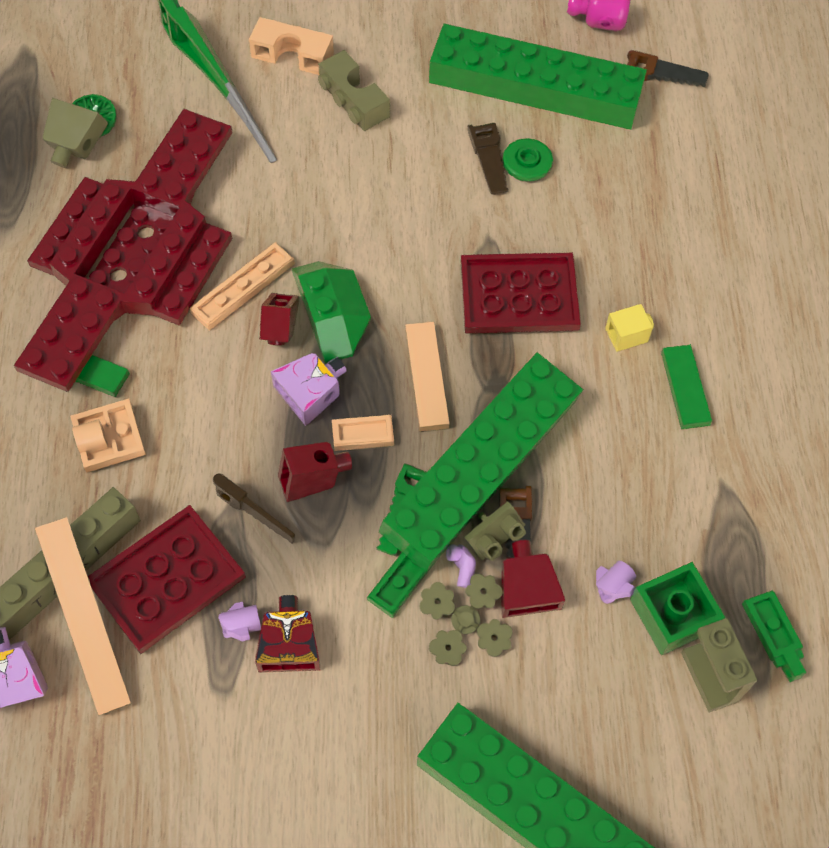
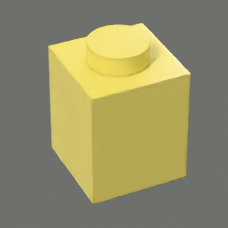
[605,304,654,352]

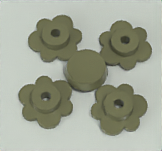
[419,573,513,666]

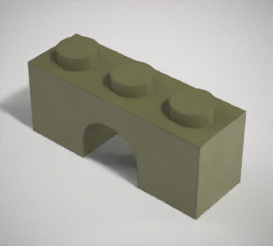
[318,50,390,131]

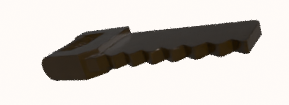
[467,122,508,195]
[213,473,295,544]

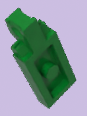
[742,590,806,682]

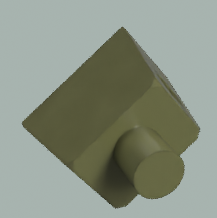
[43,98,108,168]

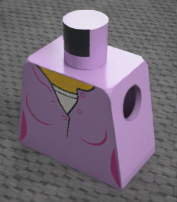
[271,353,346,426]
[0,627,48,708]

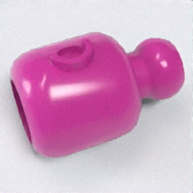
[567,0,631,31]

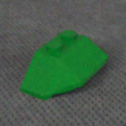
[292,261,371,364]

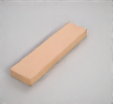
[189,242,295,331]
[405,322,449,432]

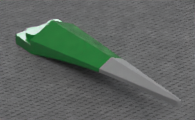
[158,0,277,163]

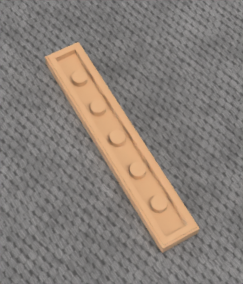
[35,517,131,716]

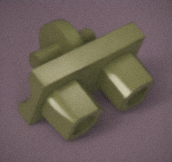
[464,501,526,561]

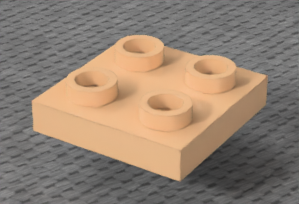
[70,399,146,473]

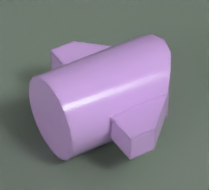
[596,560,636,604]
[219,602,261,641]

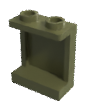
[681,618,757,713]

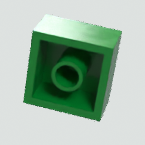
[630,561,726,656]

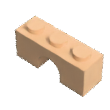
[249,17,334,75]

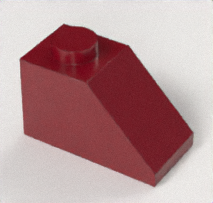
[259,293,300,346]

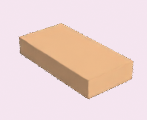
[332,415,394,451]

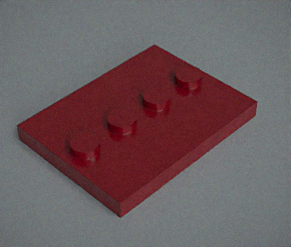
[460,252,581,333]
[87,505,246,655]

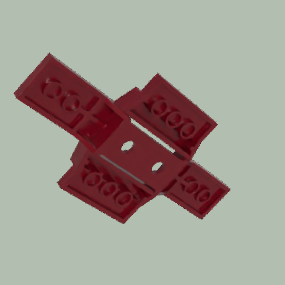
[13,108,233,392]

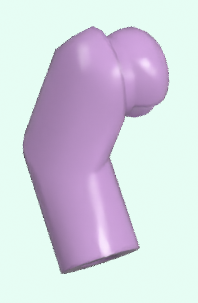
[446,544,476,588]

